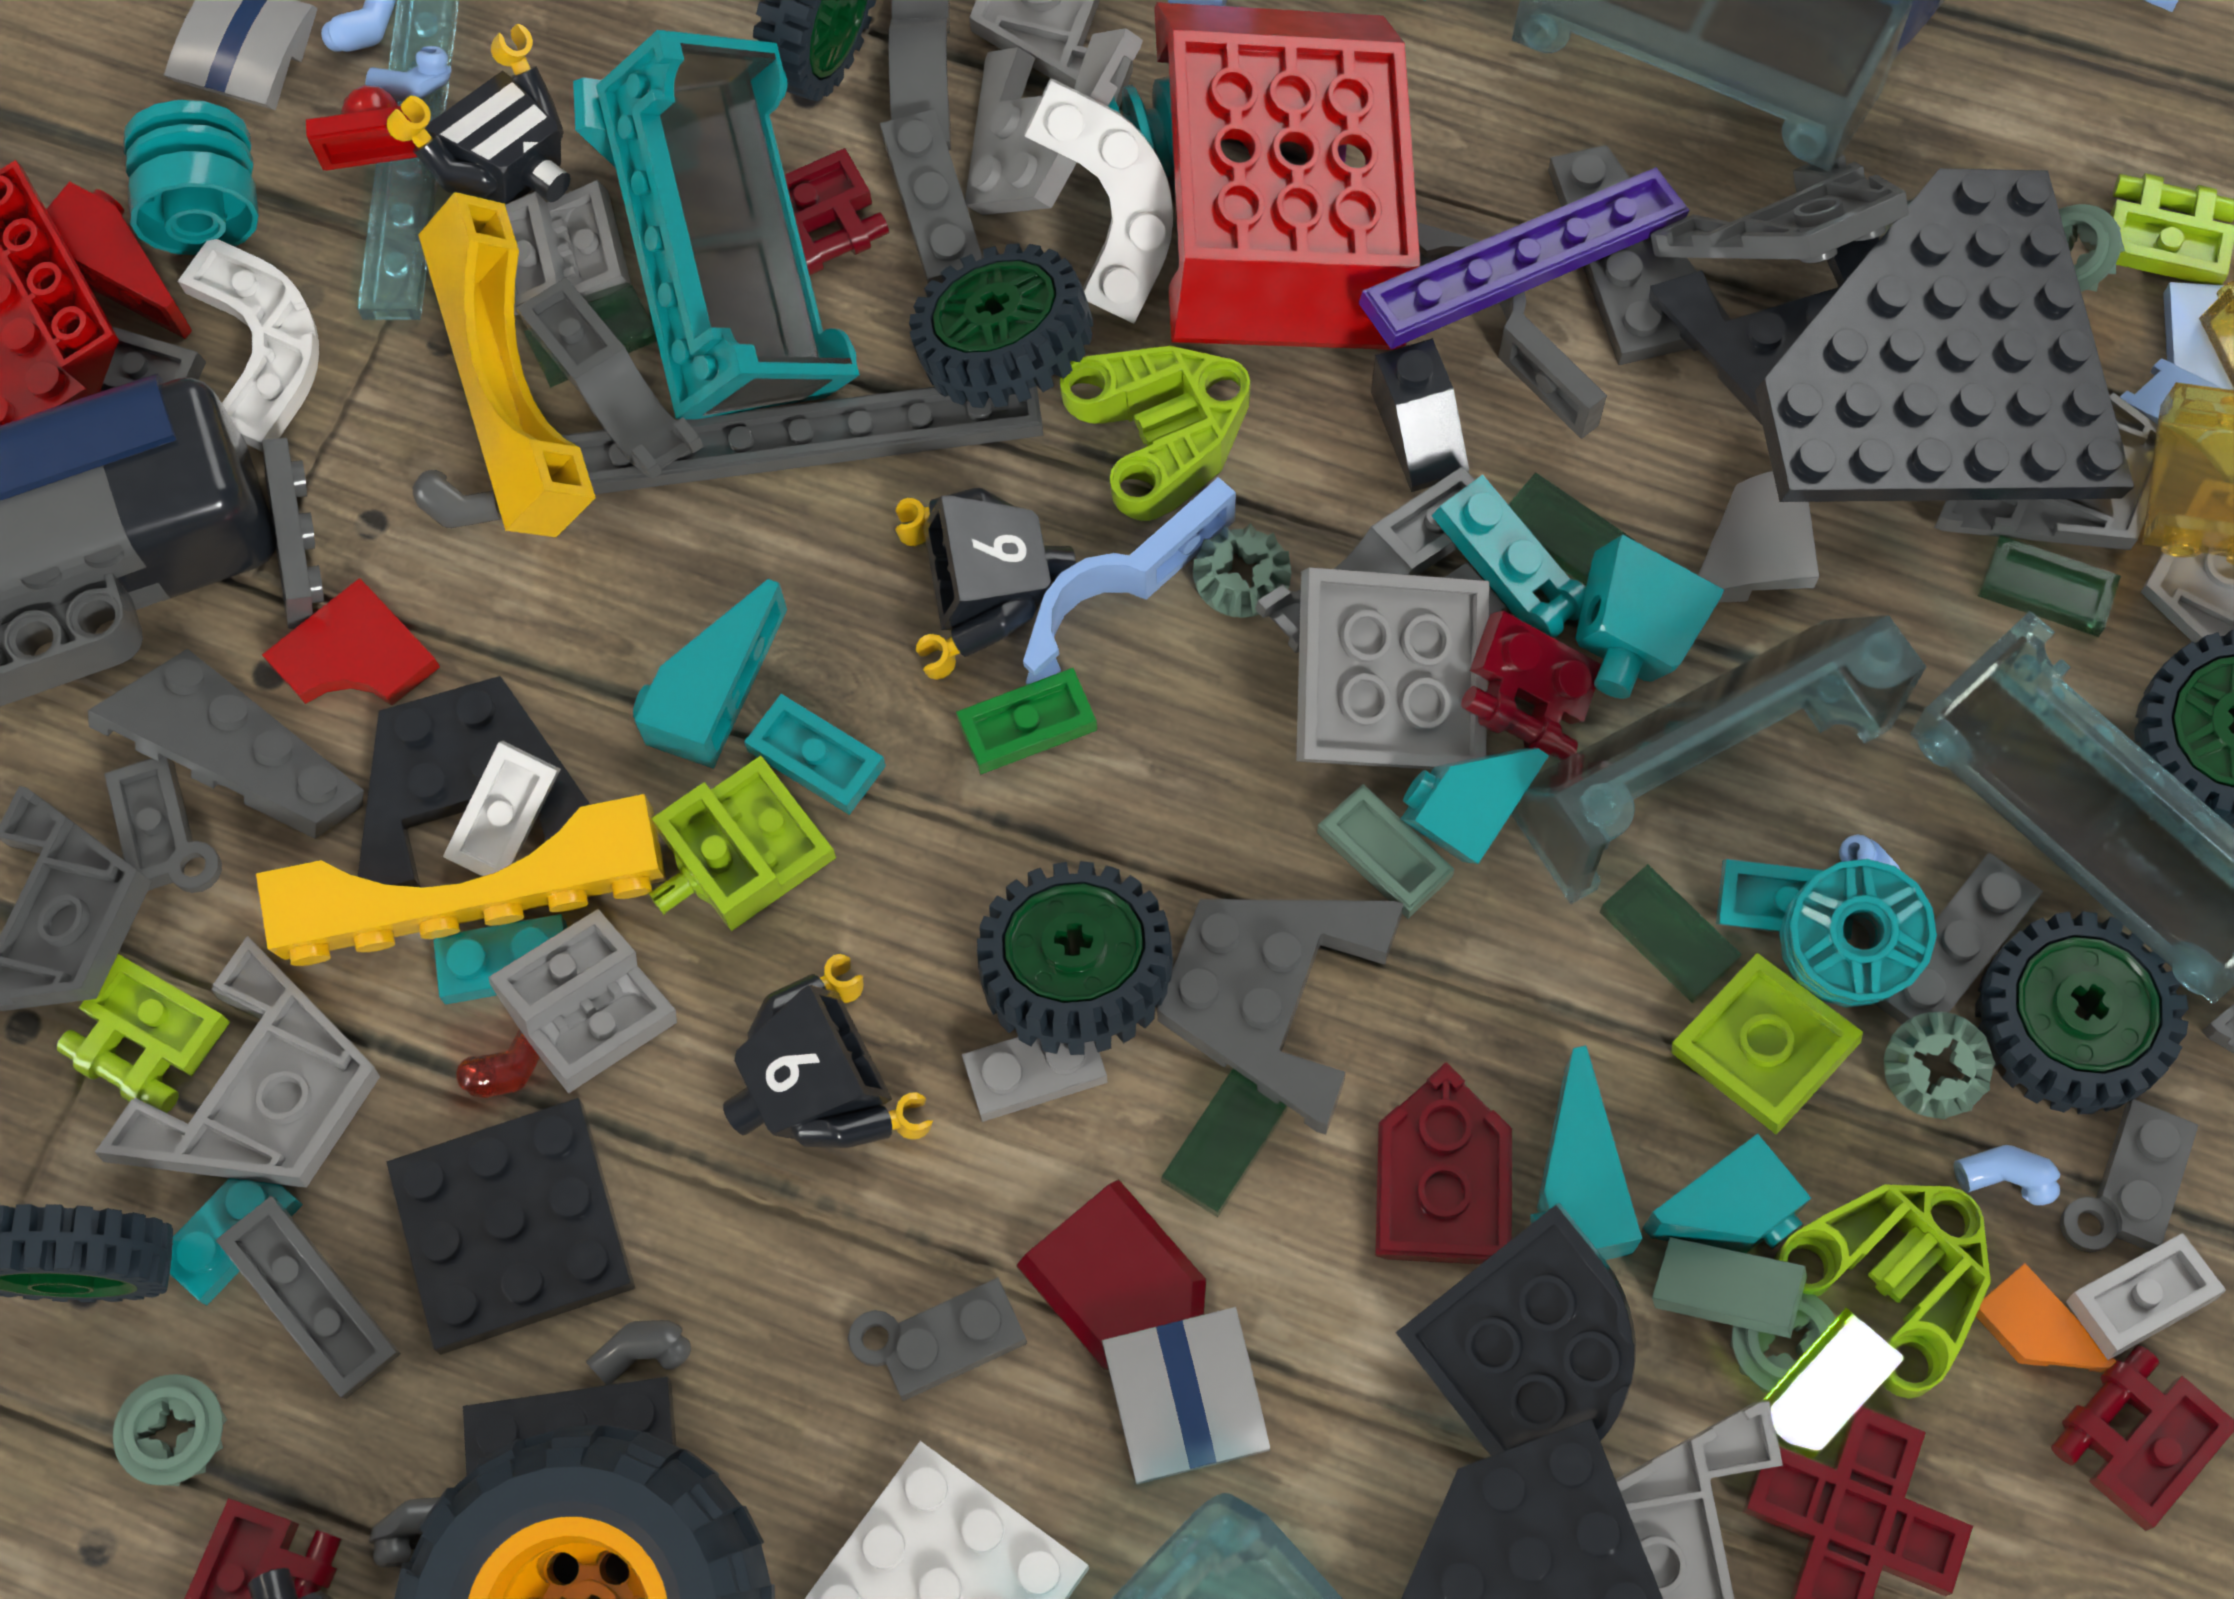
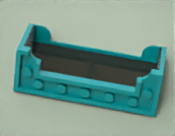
[596,30,860,420]

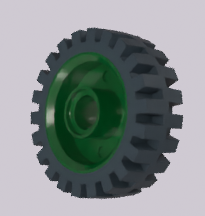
[0,1204,173,1302]

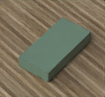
[1317,784,1455,919]
[1652,1237,1807,1338]

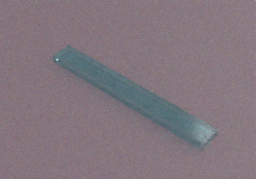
[357,0,459,320]

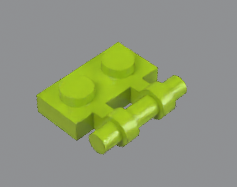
[2110,173,2234,285]
[57,954,230,1113]

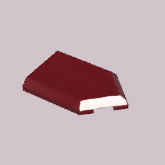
[1375,1062,1512,1264]
[1016,1179,1206,1370]

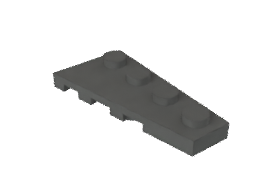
[1548,145,1731,365]
[88,649,364,839]

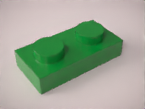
[956,668,1097,775]

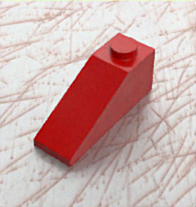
[46,181,192,339]

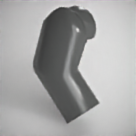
[412,470,501,528]
[586,1320,691,1385]
[369,1497,440,1567]

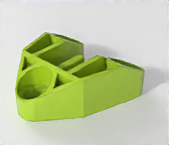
[1060,346,1250,521]
[1773,1184,1991,1399]

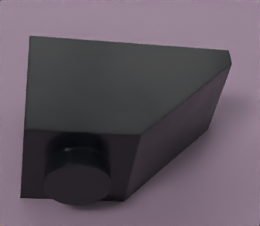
[1371,338,1469,492]

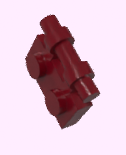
[740,148,890,276]
[1461,611,1601,763]
[2051,1345,2234,1531]
[184,1498,342,1599]

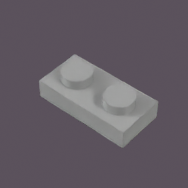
[962,1037,1108,1122]
[2066,1233,2226,1360]

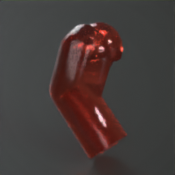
[456,1029,540,1098]

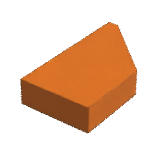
[1975,1263,2116,1373]

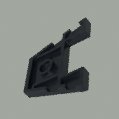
[1649,236,1879,425]
[358,676,591,888]

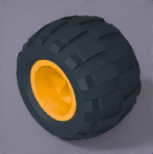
[394,1425,775,1599]

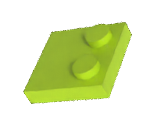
[1671,953,1863,1135]

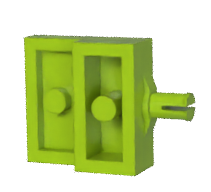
[648,755,836,932]

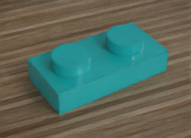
[744,694,886,815]
[1716,859,1853,940]
[434,914,567,1005]
[170,1178,303,1306]

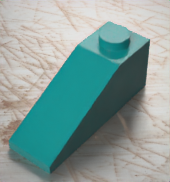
[633,579,787,769]
[1530,1045,1642,1260]

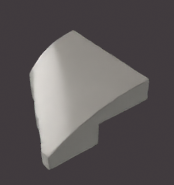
[1698,471,1819,603]

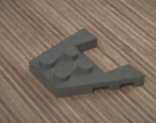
[1650,152,1909,263]
[1934,392,2177,550]
[0,786,152,1012]
[1157,899,1403,1135]

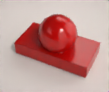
[306,85,430,171]

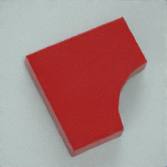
[262,578,440,706]

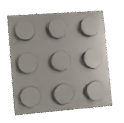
[1296,567,1489,769]

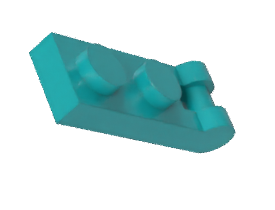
[1431,474,1586,638]

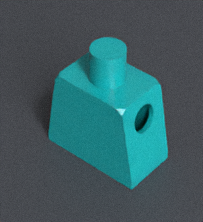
[1575,535,1724,699]

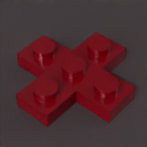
[1742,1405,1973,1599]

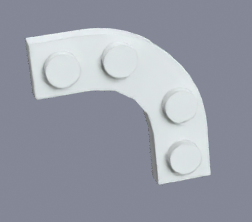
[1024,78,1173,324]
[178,239,319,452]

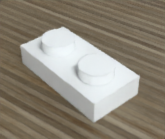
[443,741,561,876]

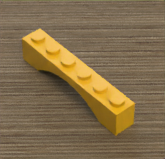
[418,192,596,537]
[256,794,667,966]

